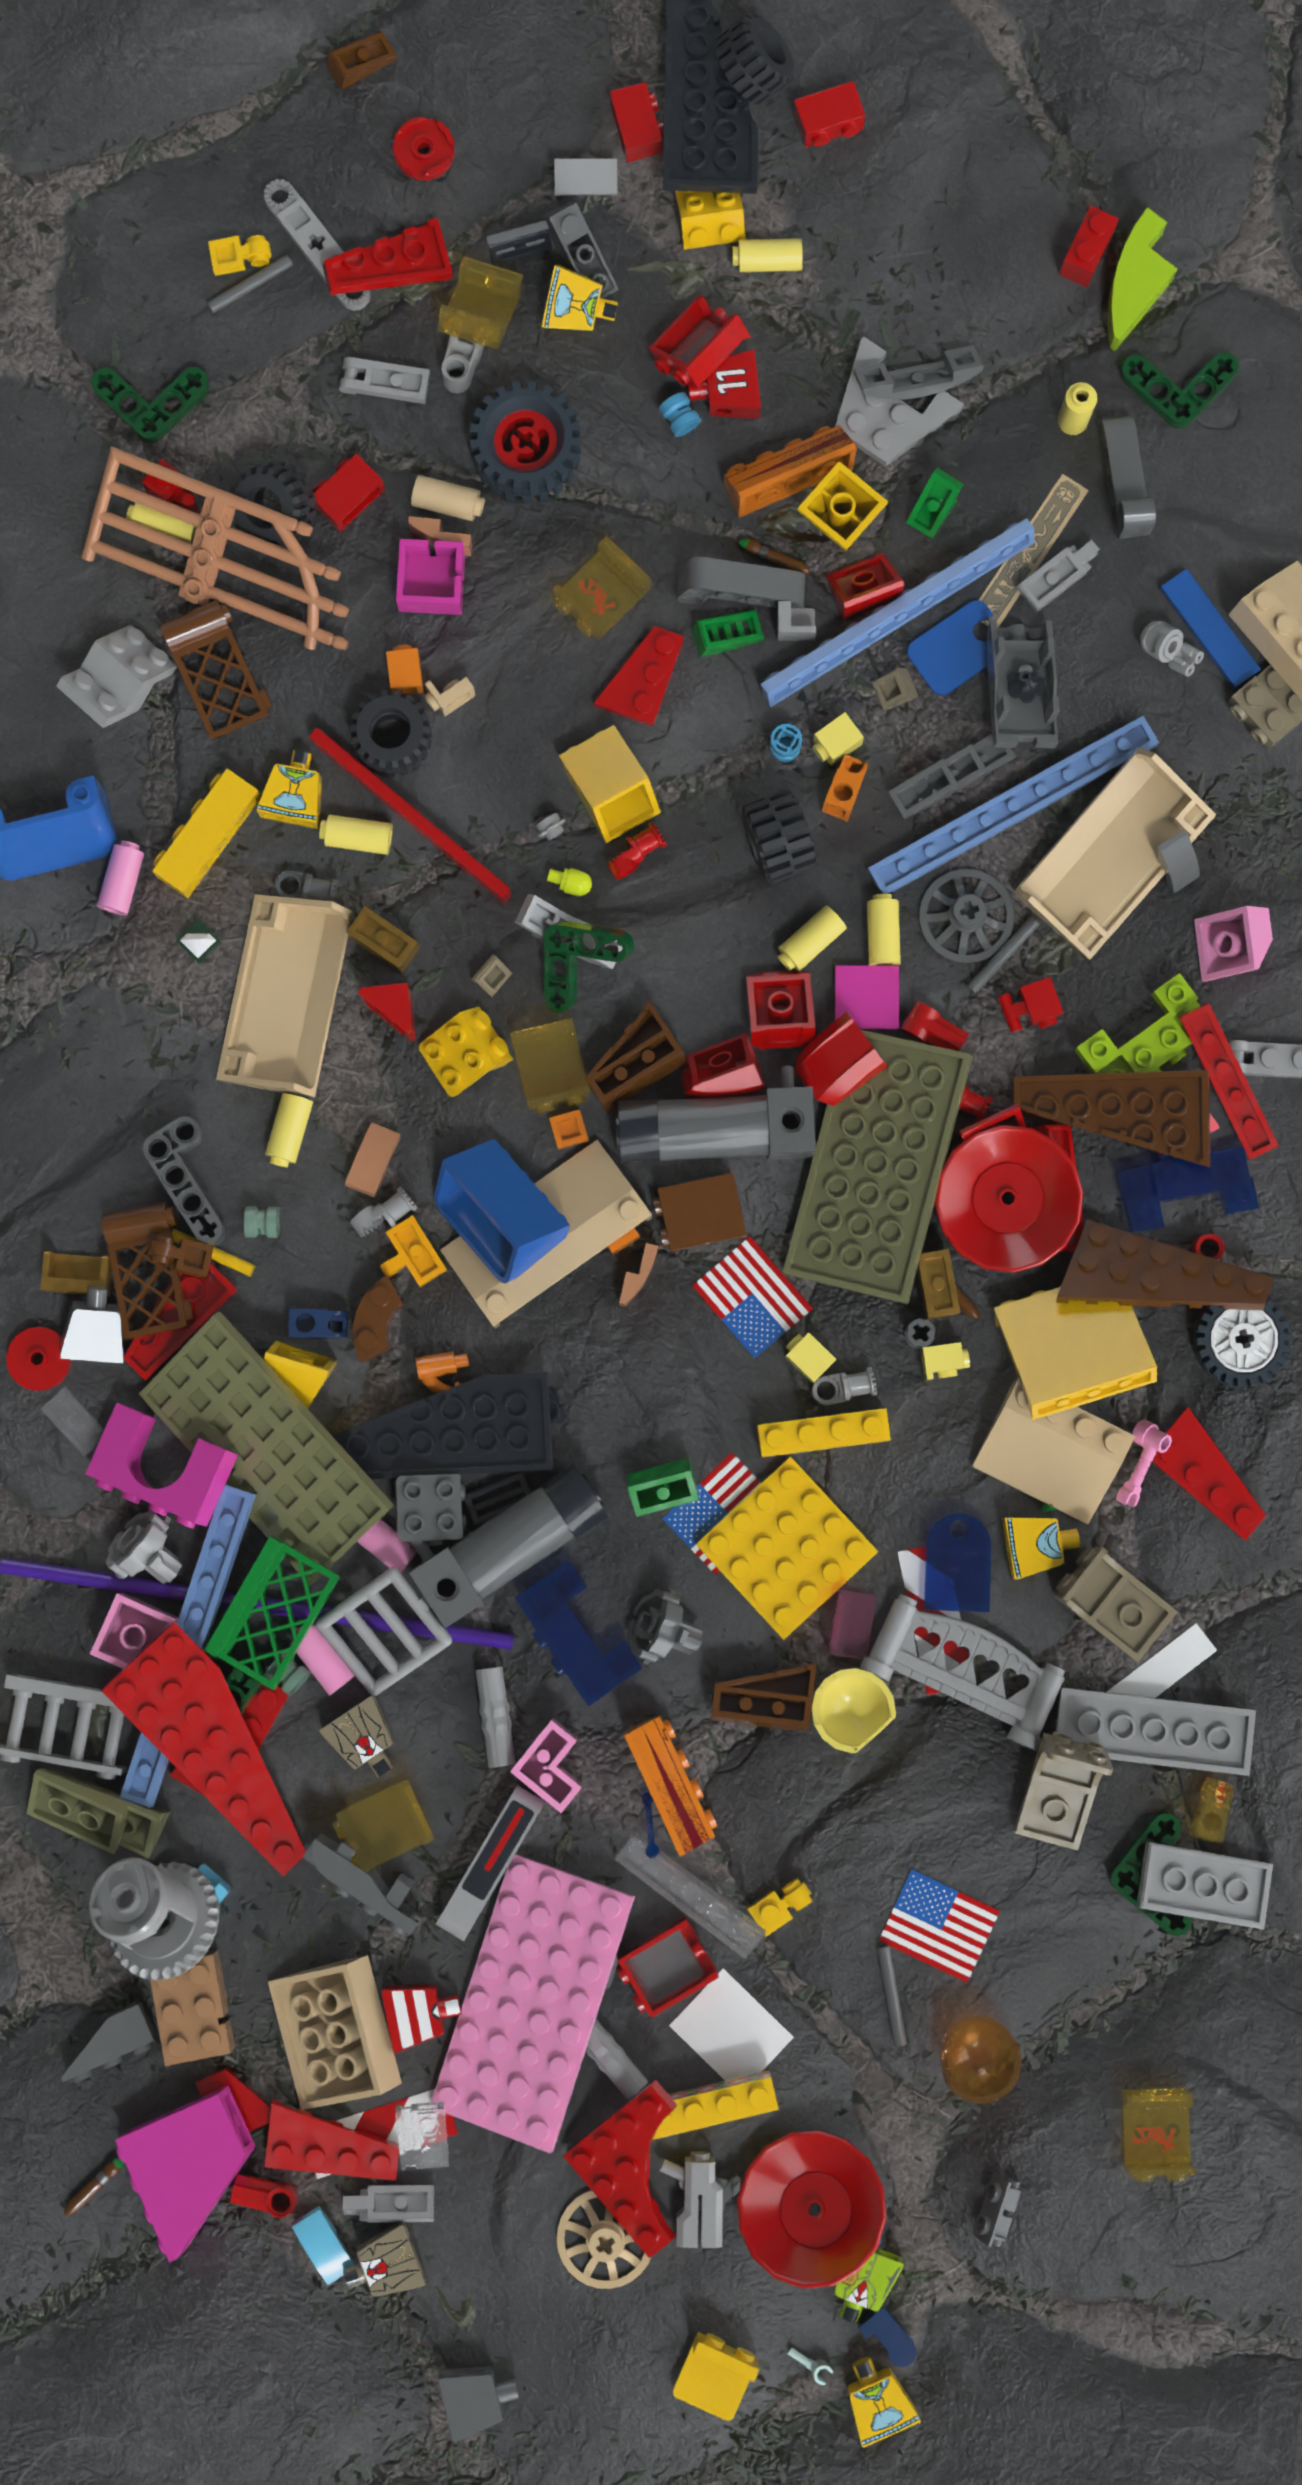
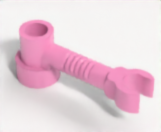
[1116,1419,1172,1508]

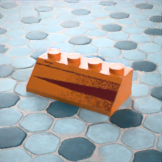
[723,425,857,518]
[624,1715,717,1857]

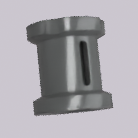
[904,1319,935,1349]

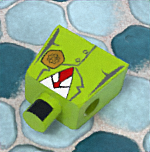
[833,2248,904,2323]

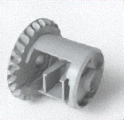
[89,1858,219,1980]

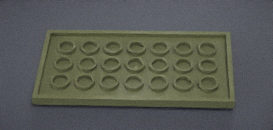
[783,1030,972,1305]

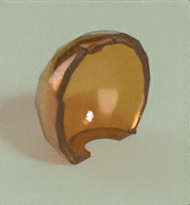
[941,2015,1022,2104]

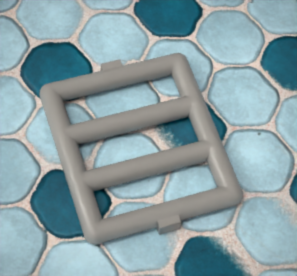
[315,1567,452,1696]

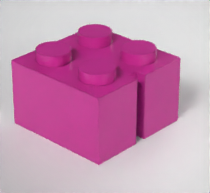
[396,539,465,615]

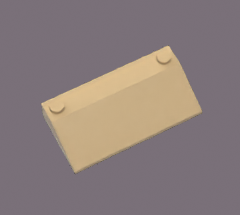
[1013,747,1216,960]
[216,894,353,1097]
[441,1140,652,1329]

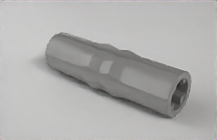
[475,1666,515,1768]
[586,2019,648,2100]

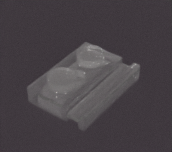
[396,2102,449,2170]

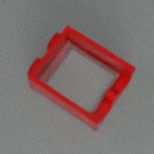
[649,295,751,390]
[616,1916,719,2018]

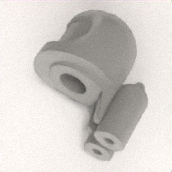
[1140,621,1204,677]

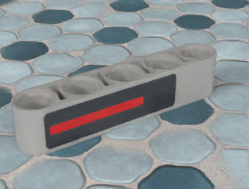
[435,1785,545,1941]

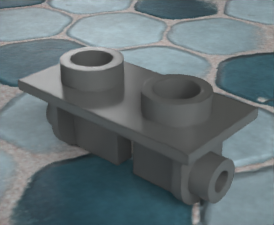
[973,2172,1022,2247]

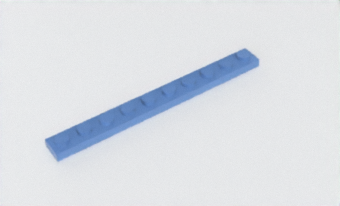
[761,518,1035,708]
[867,716,1159,894]
[120,1485,256,1808]

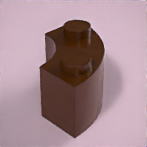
[353,1275,405,1364]

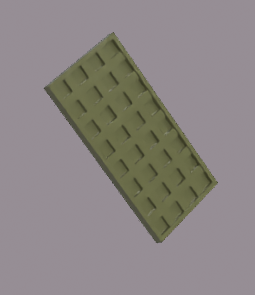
[139,1312,395,1586]

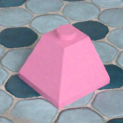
[1194,906,1273,982]

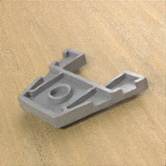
[835,336,964,467]

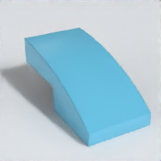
[291,2206,355,2285]

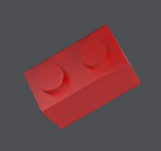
[793,81,866,148]
[610,82,664,163]
[1059,206,1119,288]
[311,453,385,532]

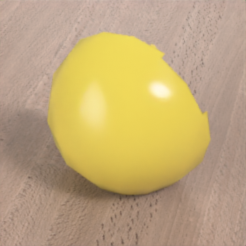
[812,1668,896,1753]

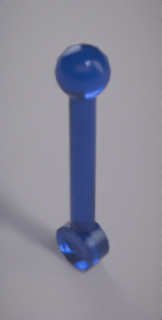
[641,1792,660,1858]

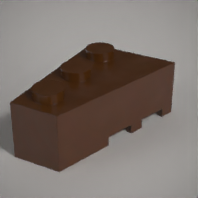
[585,1001,687,1114]
[710,1663,816,1732]

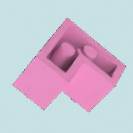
[510,1718,583,1813]

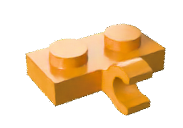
[380,1215,447,1287]

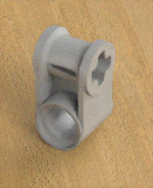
[441,327,485,394]

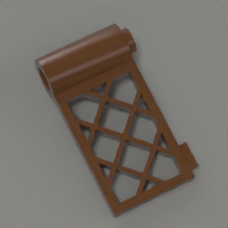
[159,600,272,741]
[101,1201,194,1340]

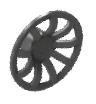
[919,869,1014,963]

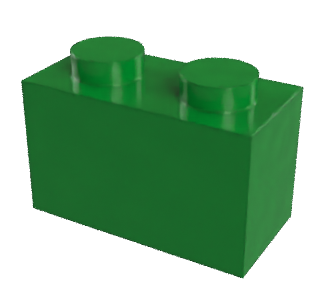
[627,1458,699,1517]

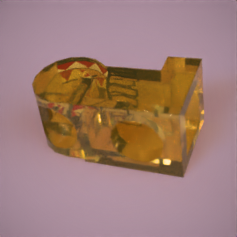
[1188,1777,1234,1843]

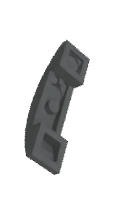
[854,345,984,400]

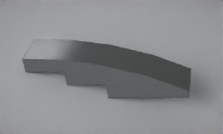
[888,734,1016,820]

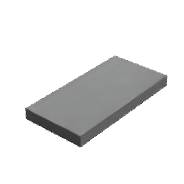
[1136,1842,1273,1930]

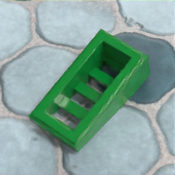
[692,610,764,658]

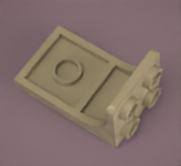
[1055,1546,1178,1663]
[1014,1732,1113,1851]

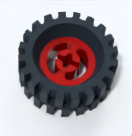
[469,381,581,504]

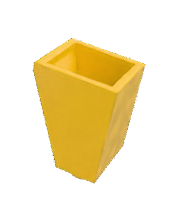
[559,725,661,843]

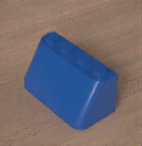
[434,1139,570,1283]

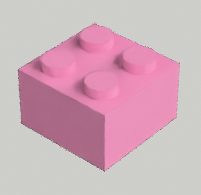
[90,1593,179,1669]

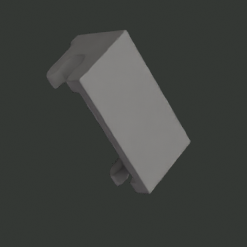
[554,159,617,196]

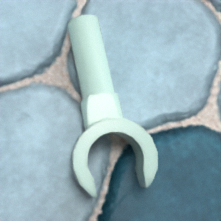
[788,2347,833,2385]

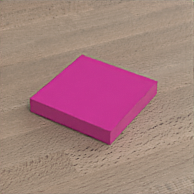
[835,966,899,1031]

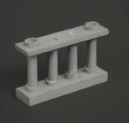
[0,1673,127,1780]

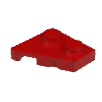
[195,2067,271,2132]

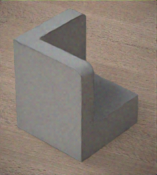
[777,601,816,641]

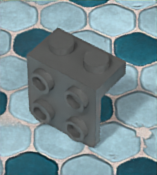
[395,1474,466,1542]

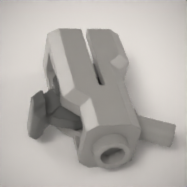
[660,2151,740,2248]

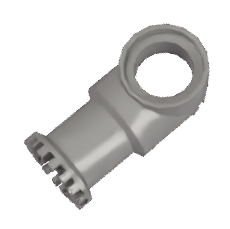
[350,1186,418,1237]
[811,1367,877,1406]

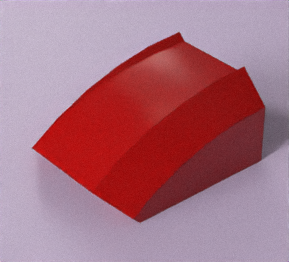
[746,970,816,1051]
[795,1012,888,1106]
[681,1033,765,1097]

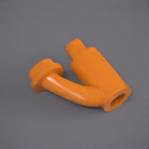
[415,1351,469,1394]

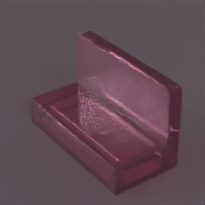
[828,1589,876,1659]

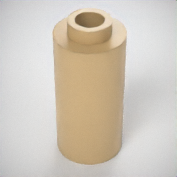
[411,475,485,521]

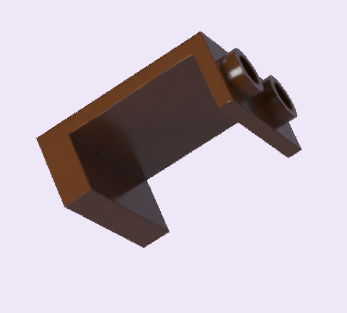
[653,1173,747,1254]

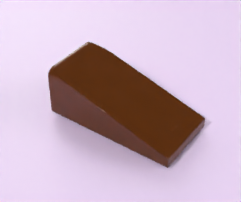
[326,32,398,89]

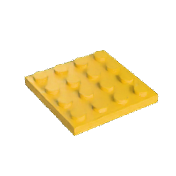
[696,1457,878,1640]

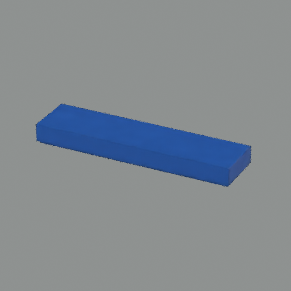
[1159,569,1261,690]

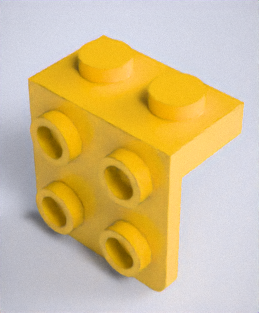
[675,191,745,250]
[419,1006,513,1097]
[673,2332,759,2421]

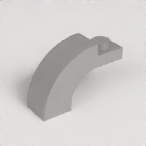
[515,894,622,969]

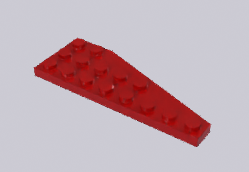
[101,1621,306,1876]

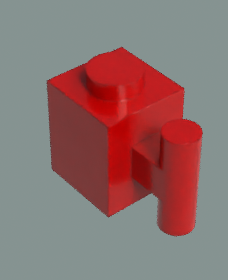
[142,458,200,514]
[997,977,1064,1033]

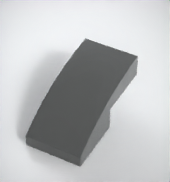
[1157,829,1200,894]

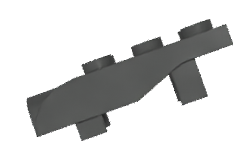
[986,619,1060,748]
[303,1832,422,1935]

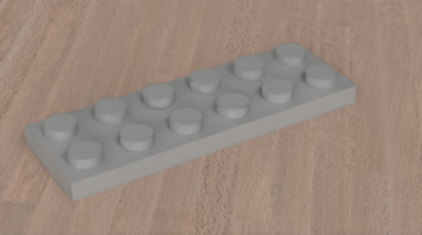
[1055,1687,1256,1776]

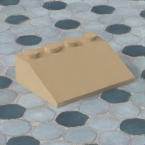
[1229,561,1302,701]
[972,1378,1135,1525]
[268,1955,402,2110]

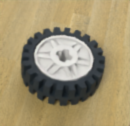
[1192,1300,1292,1388]

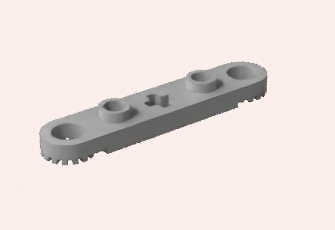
[264,179,371,311]

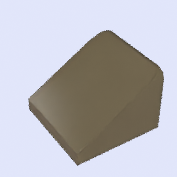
[872,668,918,711]

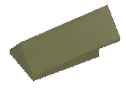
[27,1767,171,1859]

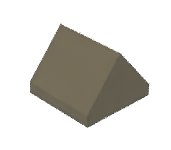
[471,954,512,997]

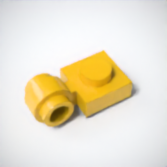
[208,235,272,276]
[748,1878,813,1937]

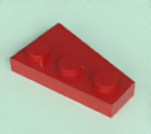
[594,626,684,727]

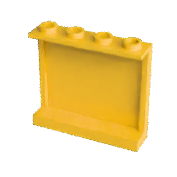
[994,1286,1157,1420]

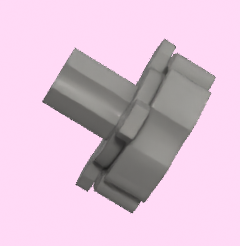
[106,1510,182,1584]

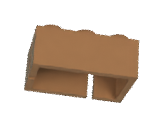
[150,1949,235,2066]

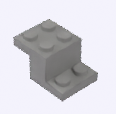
[56,625,177,728]

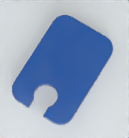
[907,601,1003,696]

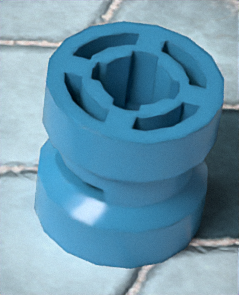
[659,392,701,437]
[770,724,802,762]

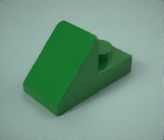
[906,468,964,539]

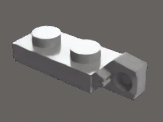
[1017,540,1100,613]
[342,2185,435,2223]

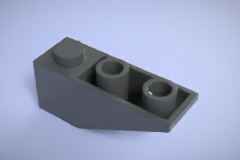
[542,202,619,298]
[61,2000,159,2083]

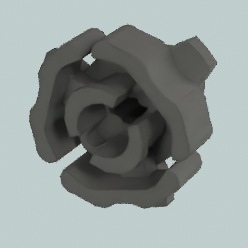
[627,1589,703,1665]

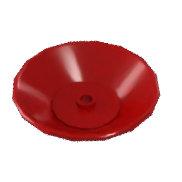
[935,1125,1084,1273]
[737,2130,886,2289]

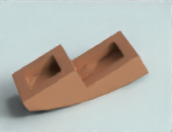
[408,516,472,556]
[345,1122,401,1197]
[619,1243,659,1307]

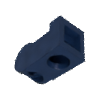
[288,1308,348,1339]
[857,2303,917,2367]

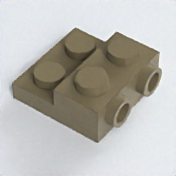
[1227,665,1302,749]

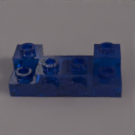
[1115,1147,1259,1234]
[515,1560,642,1706]

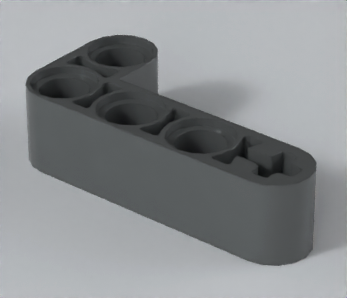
[1100,415,1156,539]
[676,557,806,608]
[143,1117,227,1246]

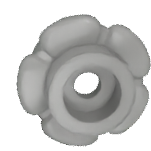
[536,813,566,841]

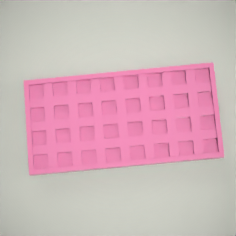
[430,1853,635,2153]

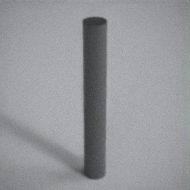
[207,254,293,314]
[966,917,1039,995]
[877,1946,907,2047]

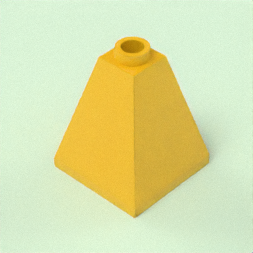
[797,461,888,551]
[264,1341,338,1409]

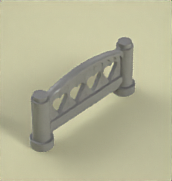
[859,1594,1065,1752]

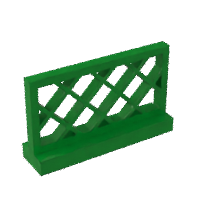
[204,1537,340,1690]

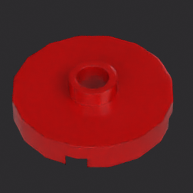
[393,117,455,181]
[6,1327,72,1391]

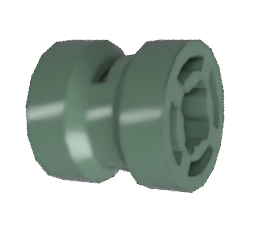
[244,1206,280,1238]
[265,1653,311,1696]

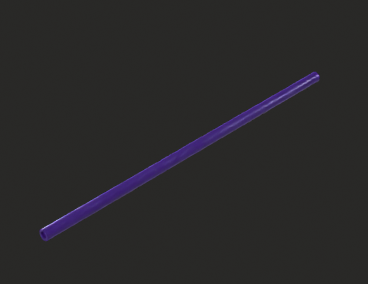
[0,1557,514,1650]

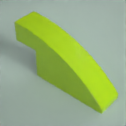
[1107,207,1177,352]

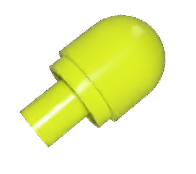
[547,868,592,896]

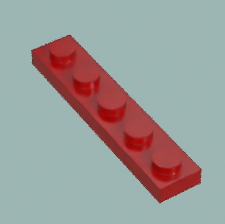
[1179,1002,1279,1160]

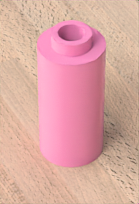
[97,841,144,915]
[358,1519,417,1573]
[290,1625,355,1696]

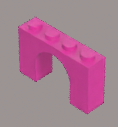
[85,1403,238,1529]

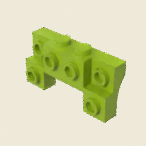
[1074,973,1200,1074]

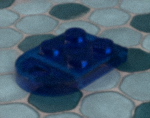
[923,1513,992,1612]

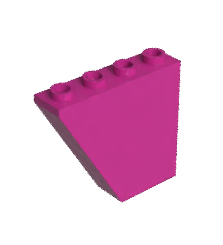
[115,2085,256,2263]

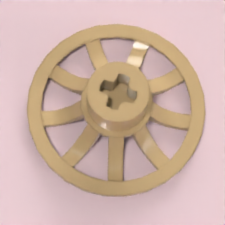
[557,2190,651,2289]

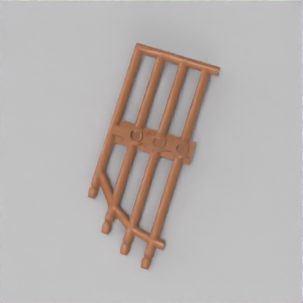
[81,446,349,650]

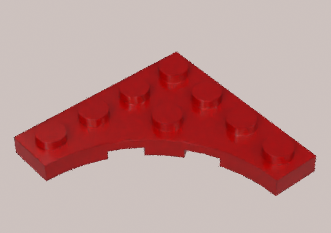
[563,2080,677,2258]

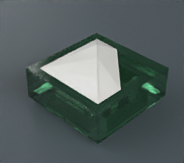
[176,918,222,964]

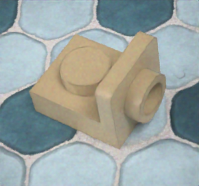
[424,677,476,717]

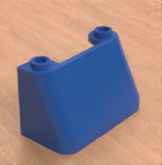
[0,775,118,881]

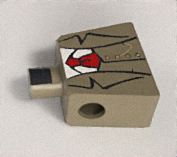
[319,1695,395,1778]
[343,2222,426,2297]

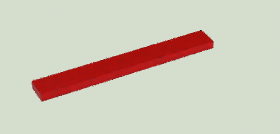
[309,728,511,904]

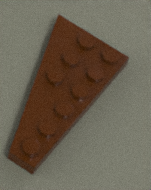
[1014,1070,1211,1168]
[1056,1220,1274,1311]

